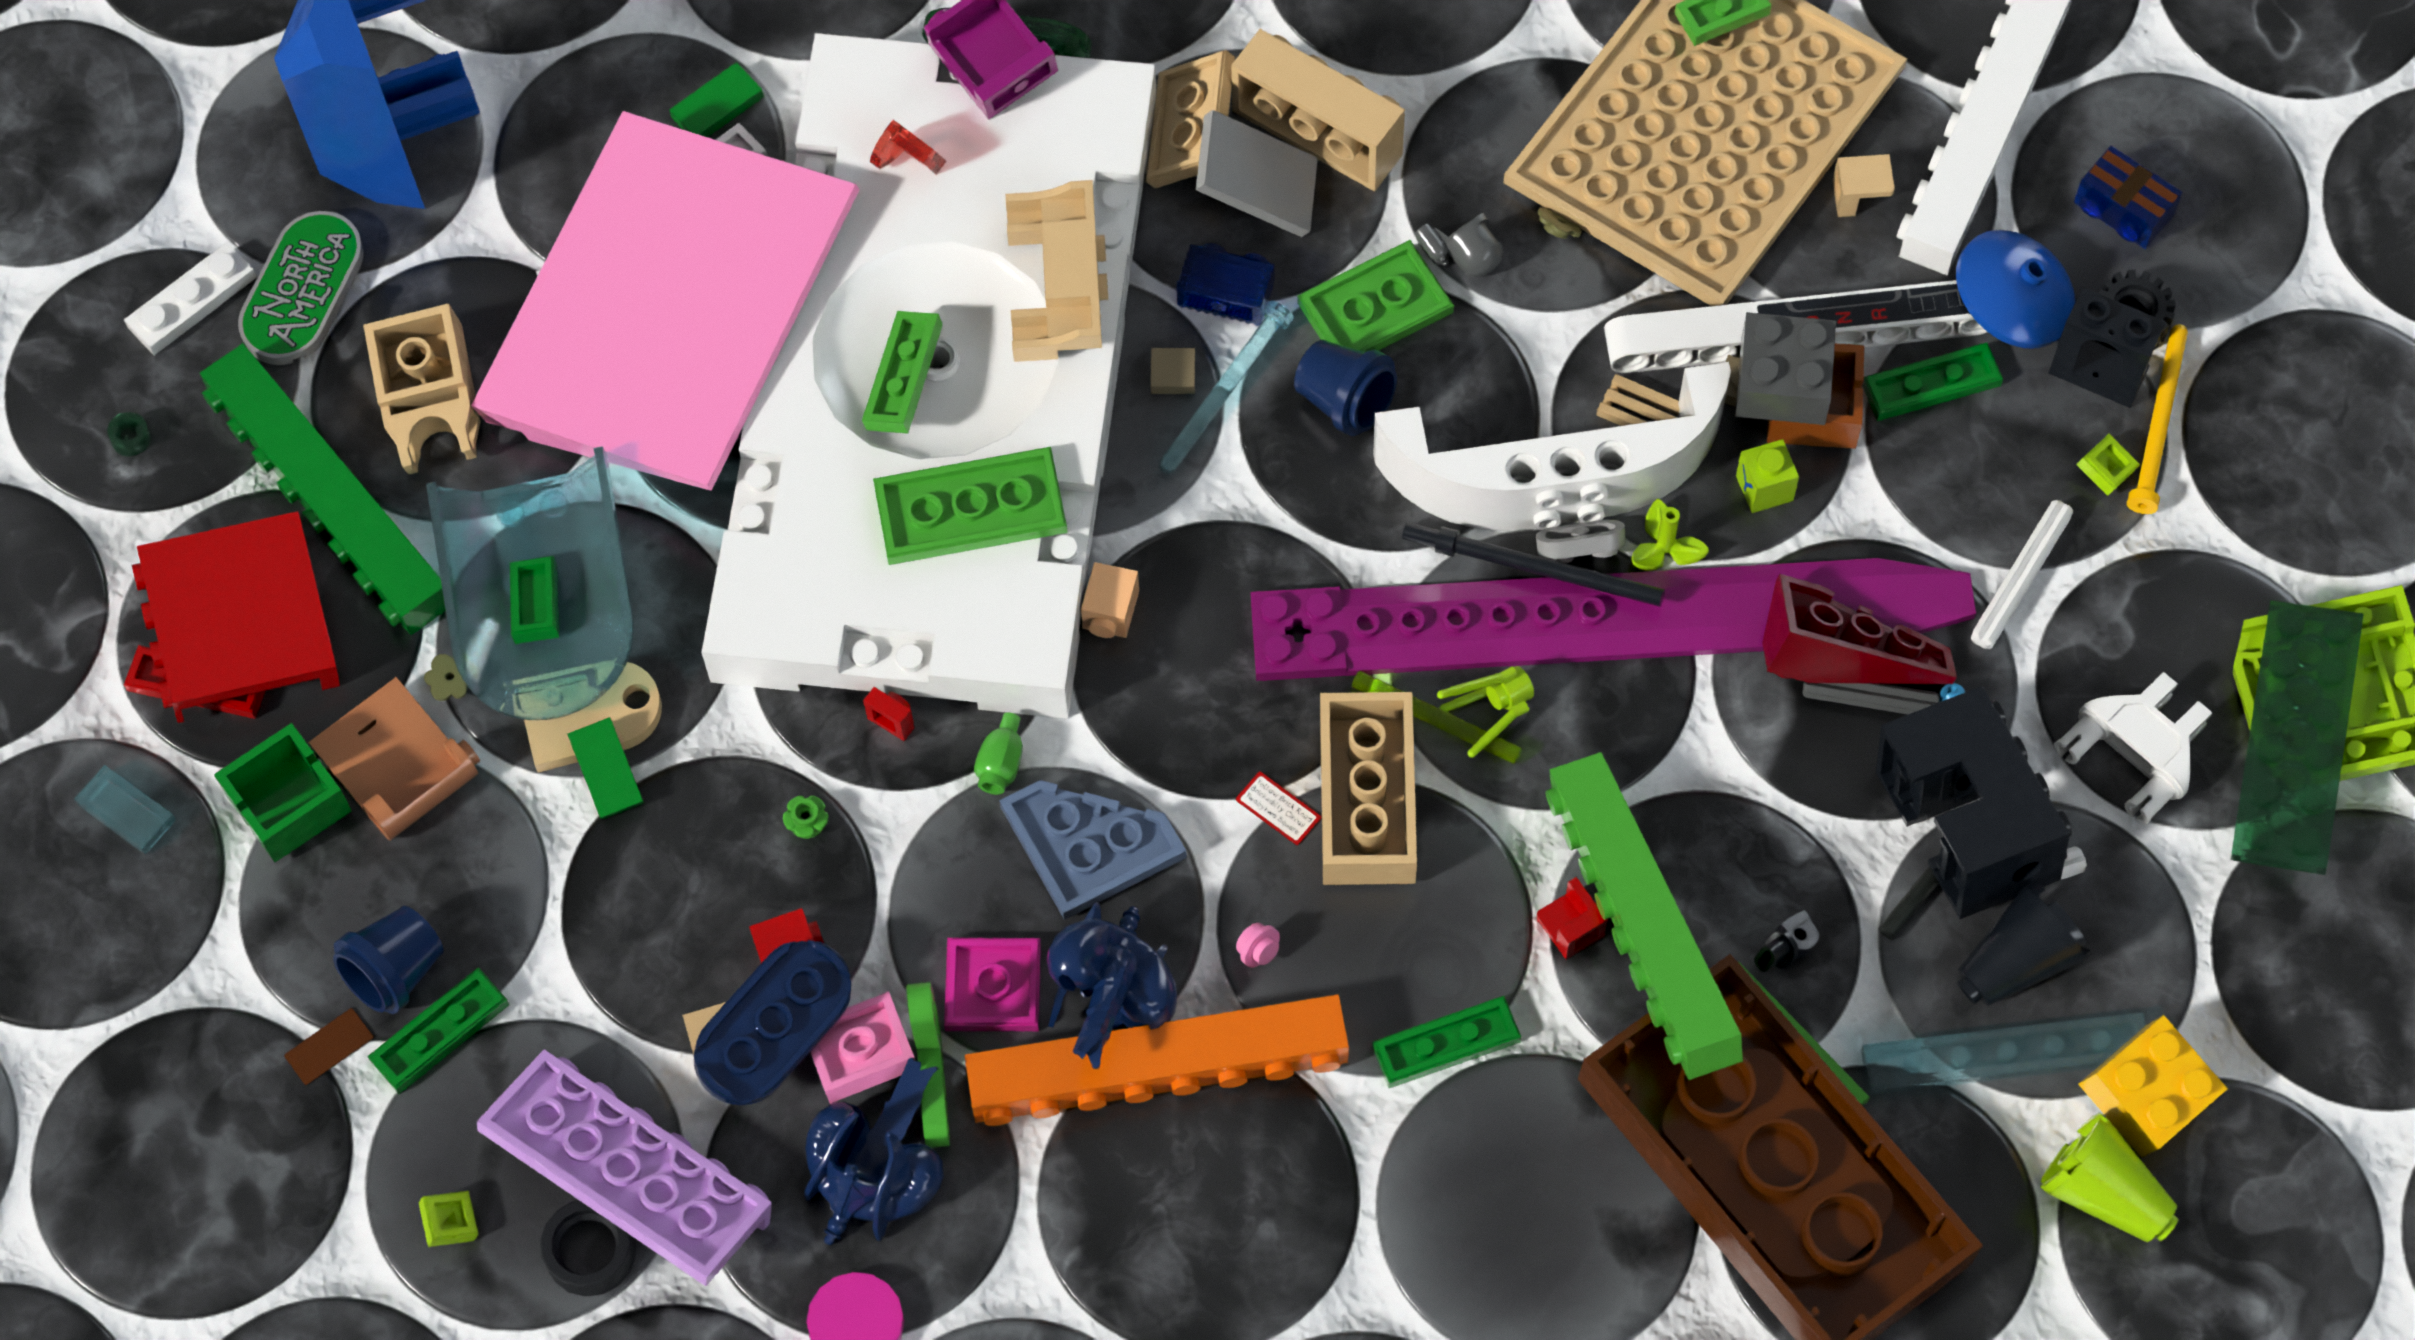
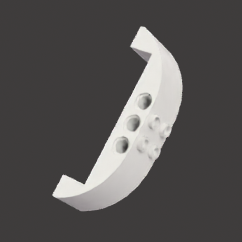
[1373,362,1731,530]

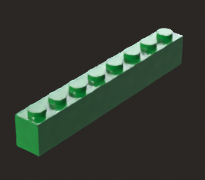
[200,343,455,636]

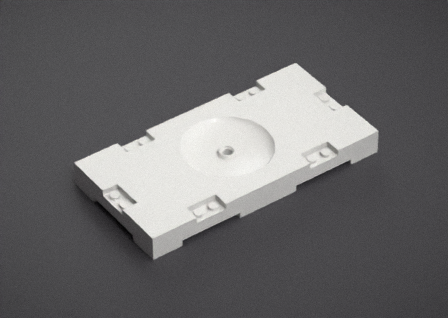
[701,33,1156,719]

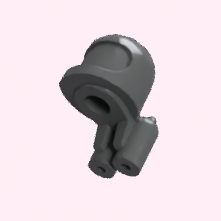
[1414,213,1504,277]

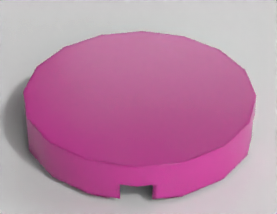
[806,1272,904,1340]

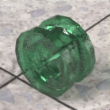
[107,412,151,457]

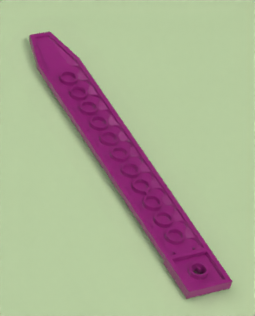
[1250,558,1976,681]

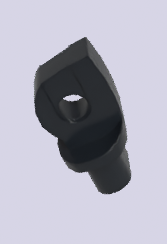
[1754,910,1819,972]

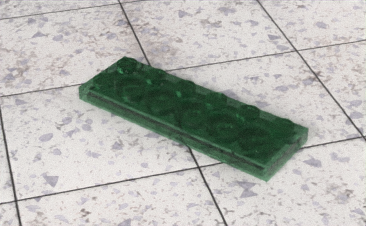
[2230,600,2364,875]

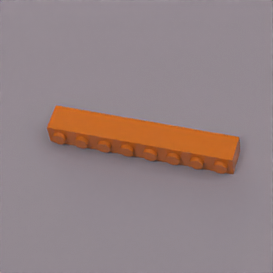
[964,994,1349,1126]

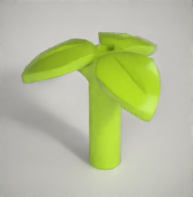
[1631,499,1709,571]

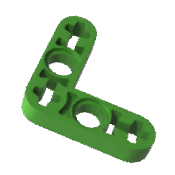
[907,982,950,1148]

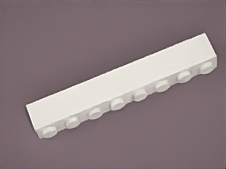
[1896,0,2072,276]

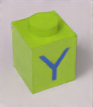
[1736,439,1799,513]

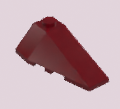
[1762,574,1957,684]

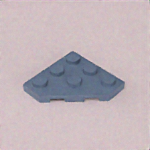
[999,780,1187,920]

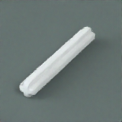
[1971,500,2073,649]

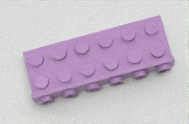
[477,1049,772,1286]

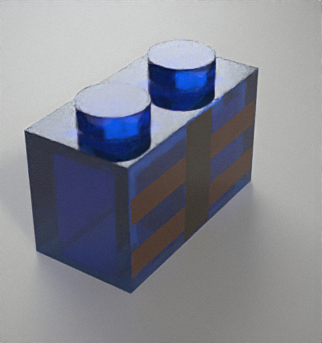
[2074,145,2183,249]

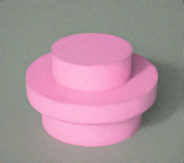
[1236,922,1280,968]

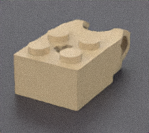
[363,303,481,475]

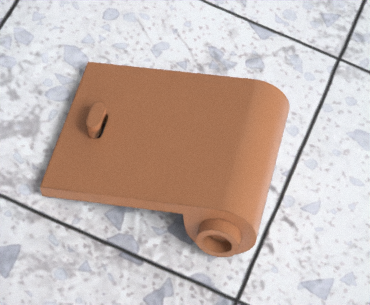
[308,677,480,841]

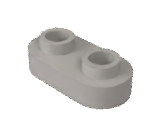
[1536,520,1626,563]

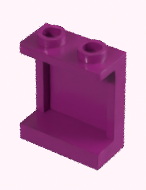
[924,0,1058,120]

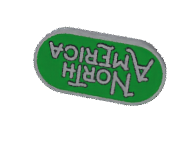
[238,211,364,365]

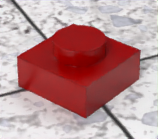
[863,687,915,741]

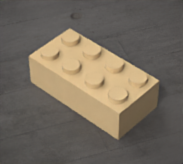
[1231,29,1405,192]
[1320,692,1417,885]

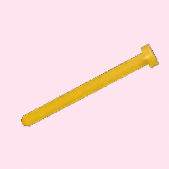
[2127,324,2188,514]

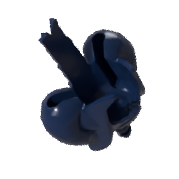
[1047,903,1177,1069]
[804,1058,944,1245]

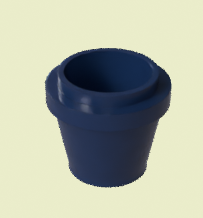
[1294,339,1397,436]
[333,906,444,1014]

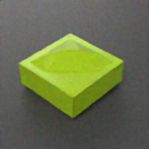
[2076,434,2140,496]
[418,1190,478,1247]

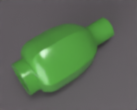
[974,712,1023,795]

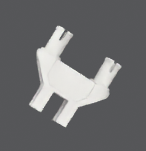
[2054,672,2212,825]

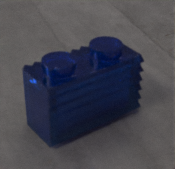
[1176,243,1275,326]

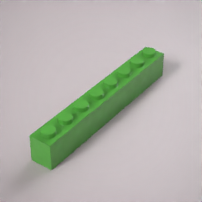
[1545,752,1743,1080]

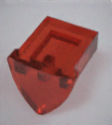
[869,119,946,175]

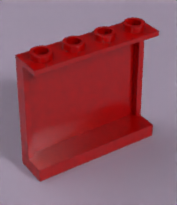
[132,511,340,723]

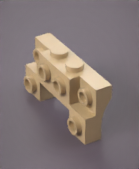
[1005,180,1108,362]

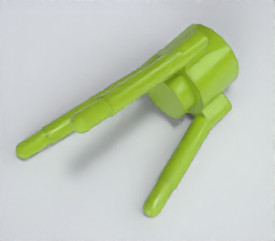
[1437,666,1534,758]

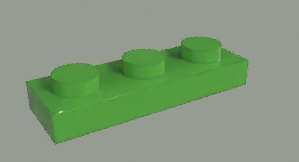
[862,311,943,434]

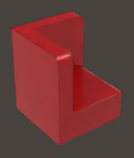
[1536,877,1607,960]

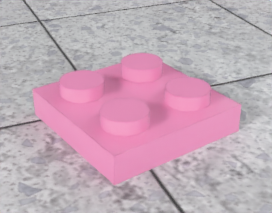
[811,992,916,1104]

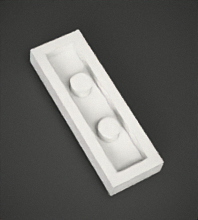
[124,242,257,356]

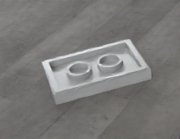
[1196,110,1318,237]

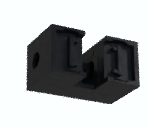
[1876,686,2072,919]

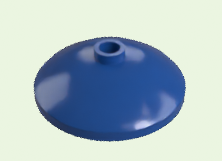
[1956,230,2076,349]

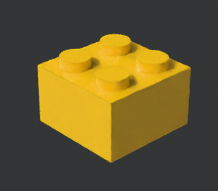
[2078,1015,2228,1158]

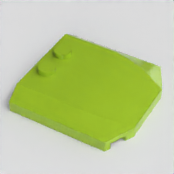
[2232,585,2415,791]

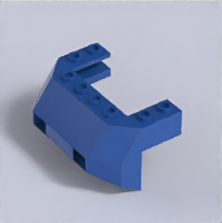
[274,0,480,209]

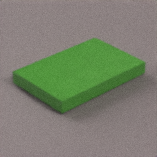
[1297,240,1454,352]

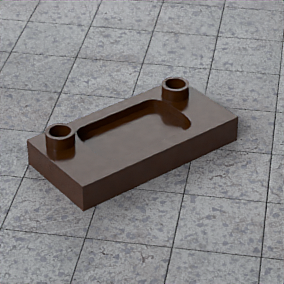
[1577,954,1983,1340]

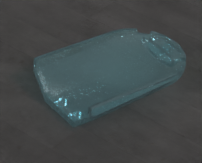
[426,446,634,721]

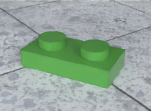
[1675,0,1772,46]

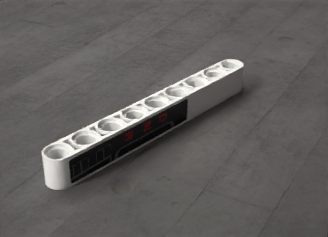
[1604,280,1987,373]

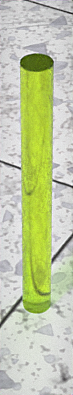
[1352,670,1522,765]

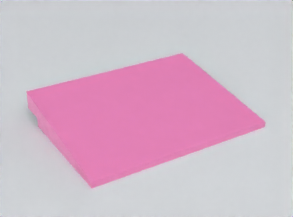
[471,111,860,491]

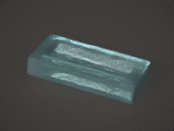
[74,765,176,854]

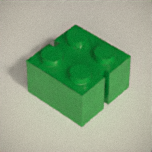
[213,723,352,863]

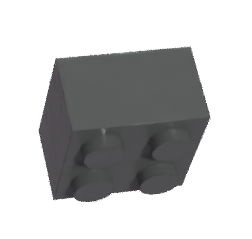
[1735,312,1836,425]

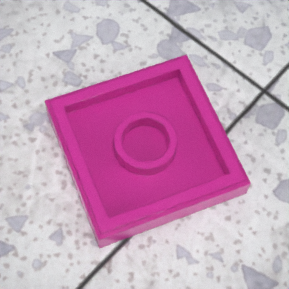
[944,938,1041,1032]

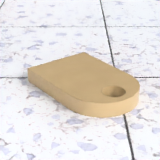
[516,661,662,773]

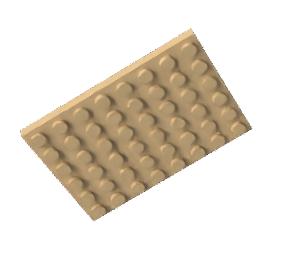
[1503,0,1907,306]

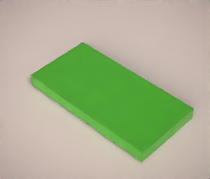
[873,447,1068,565]

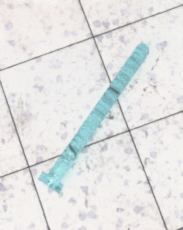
[1159,301,1294,474]

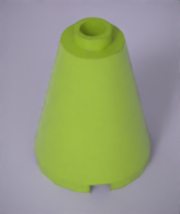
[2040,1113,2178,1242]

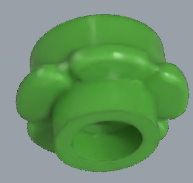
[783,795,829,839]

